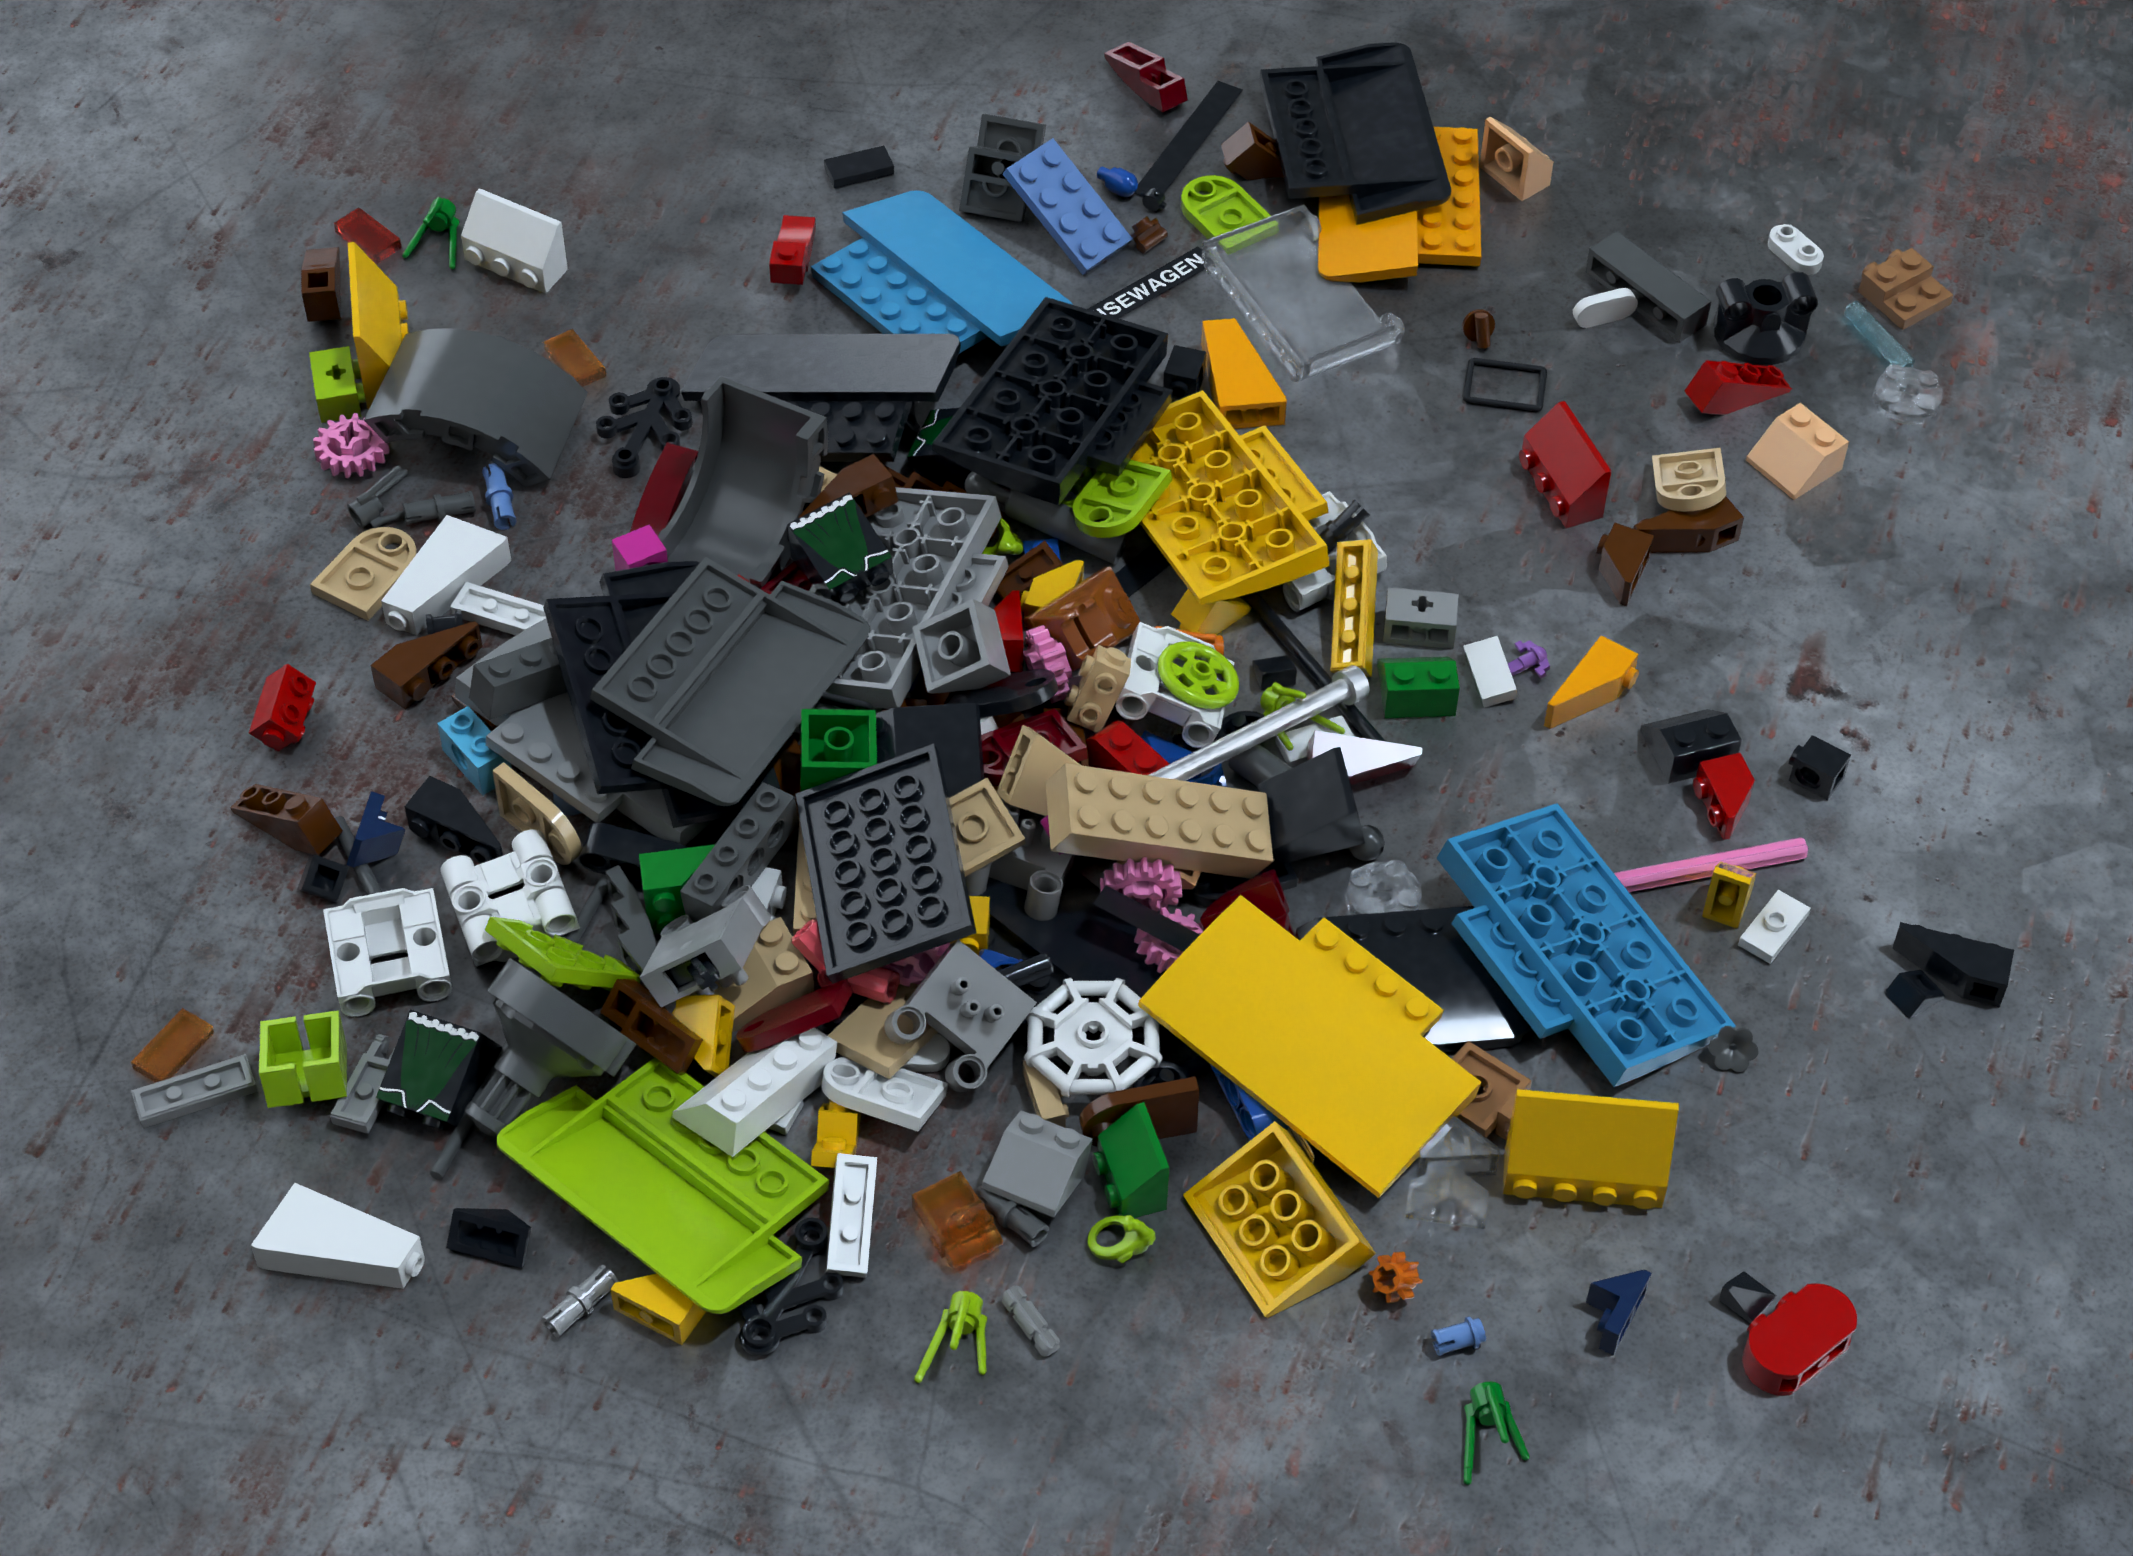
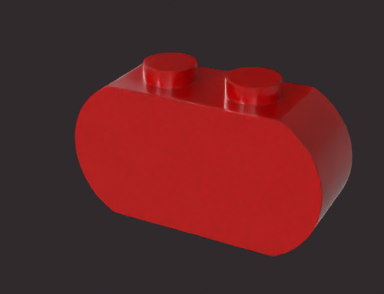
[1086,720,1169,775]
[1742,1283,1857,1396]

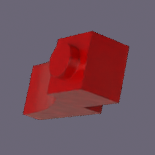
[769,215,816,285]

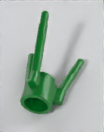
[402,197,460,270]
[1463,1381,1530,1485]

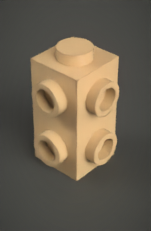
[1064,645,1131,733]

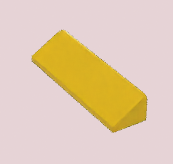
[1330,539,1378,677]

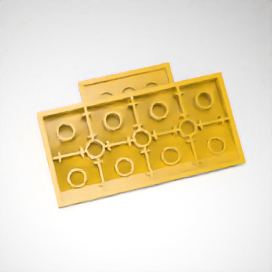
[1131,390,1330,605]
[1138,895,1481,1198]

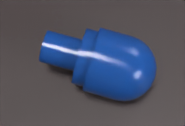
[1097,166,1138,197]

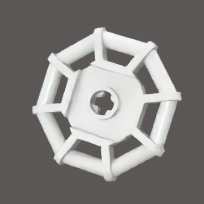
[1024,977,1163,1098]

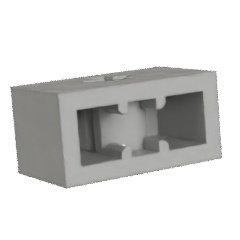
[1383,587,1459,649]

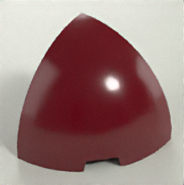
[1200,869,1295,937]

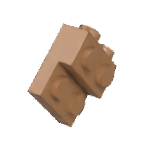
[1858,248,1953,330]

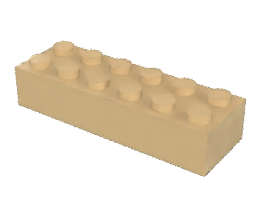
[1046,763,1273,879]

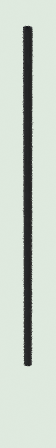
[1243,592,1386,742]

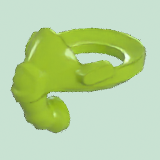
[982,518,1023,556]
[1088,1215,1156,1263]

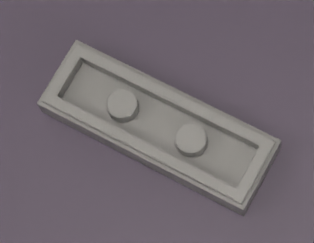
[131,1054,258,1128]

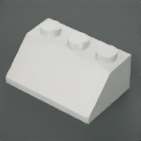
[461,188,568,294]

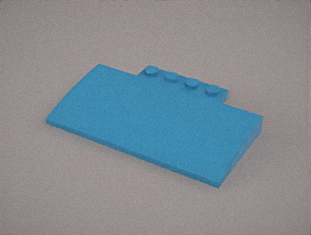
[1437,803,1736,1087]

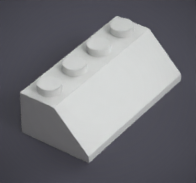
[672,1028,837,1157]

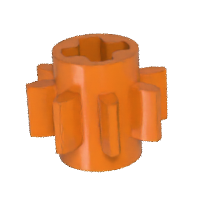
[1369,1251,1423,1303]

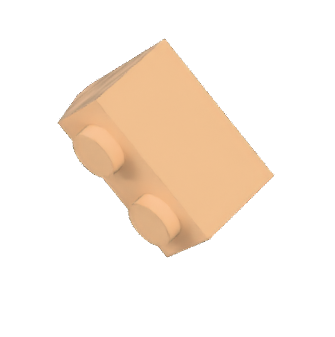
[1479,117,1554,201]
[1746,403,1849,500]

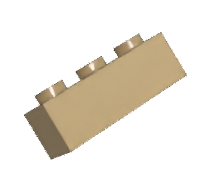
[1023,1060,1069,1128]

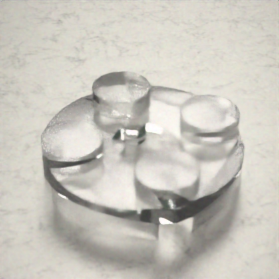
[1873,365,1943,425]
[1346,860,1422,915]

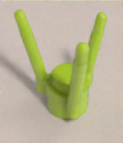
[1260,682,1345,751]
[914,1291,987,1383]

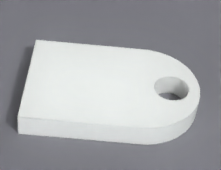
[821,1057,948,1132]

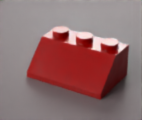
[1519,401,1611,529]

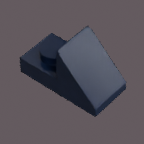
[346,791,405,867]
[1586,1269,1652,1355]

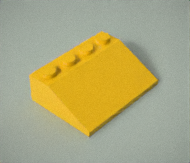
[348,242,409,409]
[1503,1089,1679,1209]
[1183,1121,1376,1318]

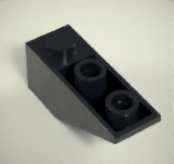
[404,776,503,864]
[1893,922,2014,1007]

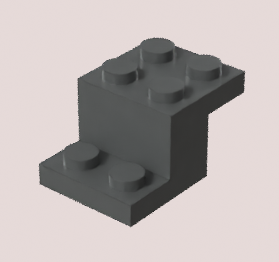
[959,114,1046,222]

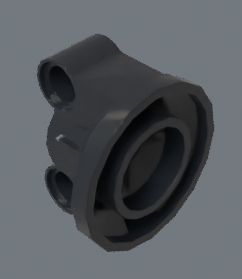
[1713,272,1818,365]

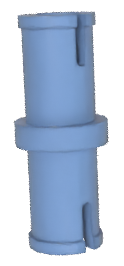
[482,463,516,530]

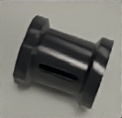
[426,610,464,635]

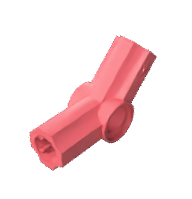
[791,918,900,1004]

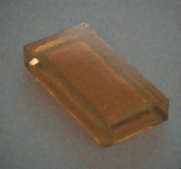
[543,329,606,387]
[131,1008,214,1083]

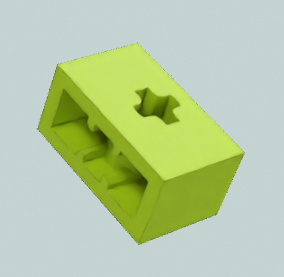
[309,346,366,423]

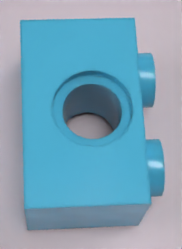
[437,706,512,795]

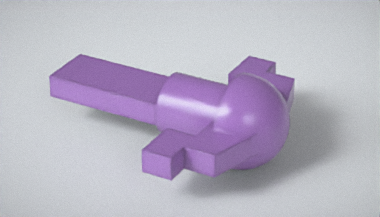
[1507,640,1550,679]

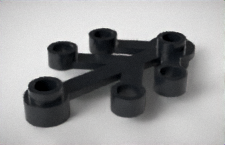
[596,377,693,478]
[739,1218,844,1356]

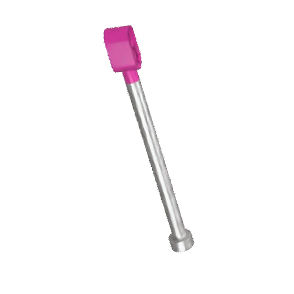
[1040,665,1370,855]

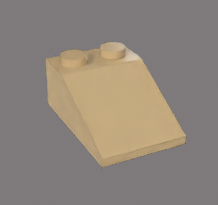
[687,917,814,1032]

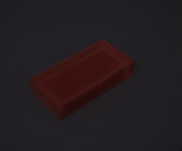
[334,207,402,264]

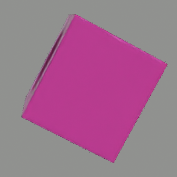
[612,524,668,571]

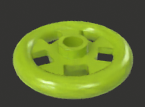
[1158,641,1239,709]

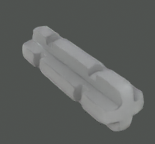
[1002,1285,1060,1357]

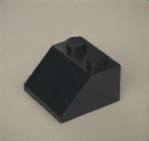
[1640,709,1742,784]

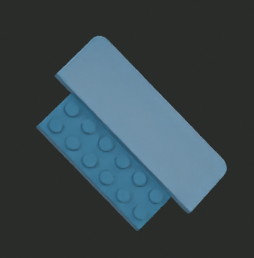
[810,190,1073,354]

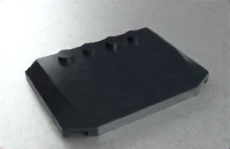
[1295,906,1533,1052]

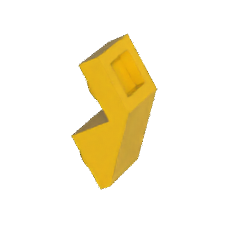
[811,1099,861,1168]

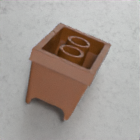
[1023,566,1141,673]

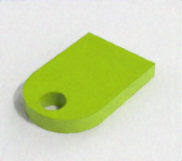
[1181,175,1277,256]
[1073,460,1172,538]

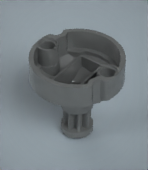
[464,958,637,1137]

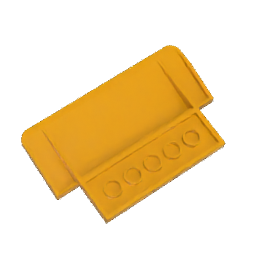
[1318,126,1482,283]

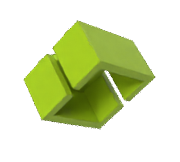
[259,1010,347,1108]

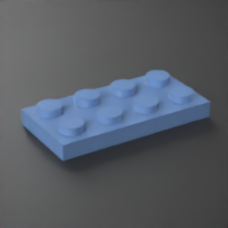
[1003,138,1133,275]

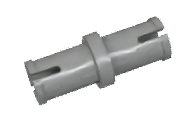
[541,1265,618,1338]

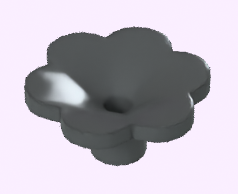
[1709,1026,1758,1072]

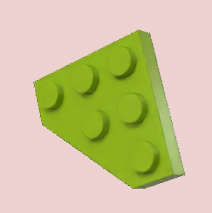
[485,916,641,992]

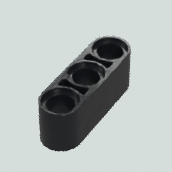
[578,823,688,884]

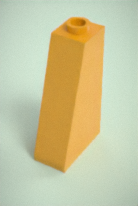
[1201,318,1287,429]

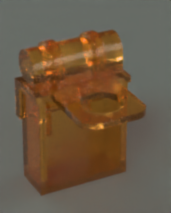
[912,1171,1003,1269]

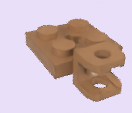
[1451,1041,1532,1141]

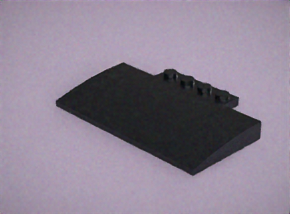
[932,297,1173,506]

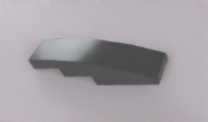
[605,865,665,1007]

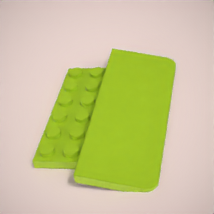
[497,1057,829,1314]

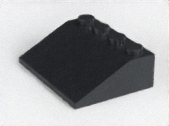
[876,703,984,798]

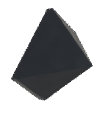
[446,1208,532,1268]

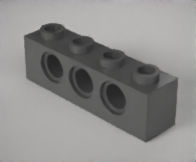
[680,782,799,922]

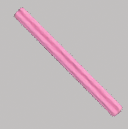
[1614,837,1808,892]

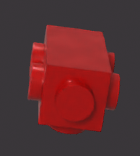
[249,664,316,751]

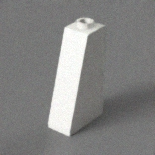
[381,515,511,635]
[251,1183,425,1289]

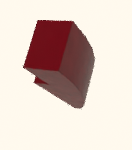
[1104,42,1188,112]
[630,443,699,536]

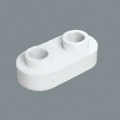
[1768,224,1824,275]

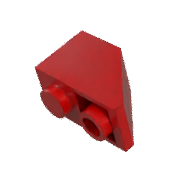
[1693,753,1755,840]

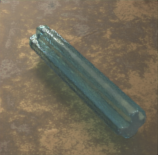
[1844,301,1915,374]

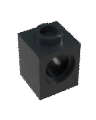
[1163,345,1206,400]
[1789,735,1851,800]

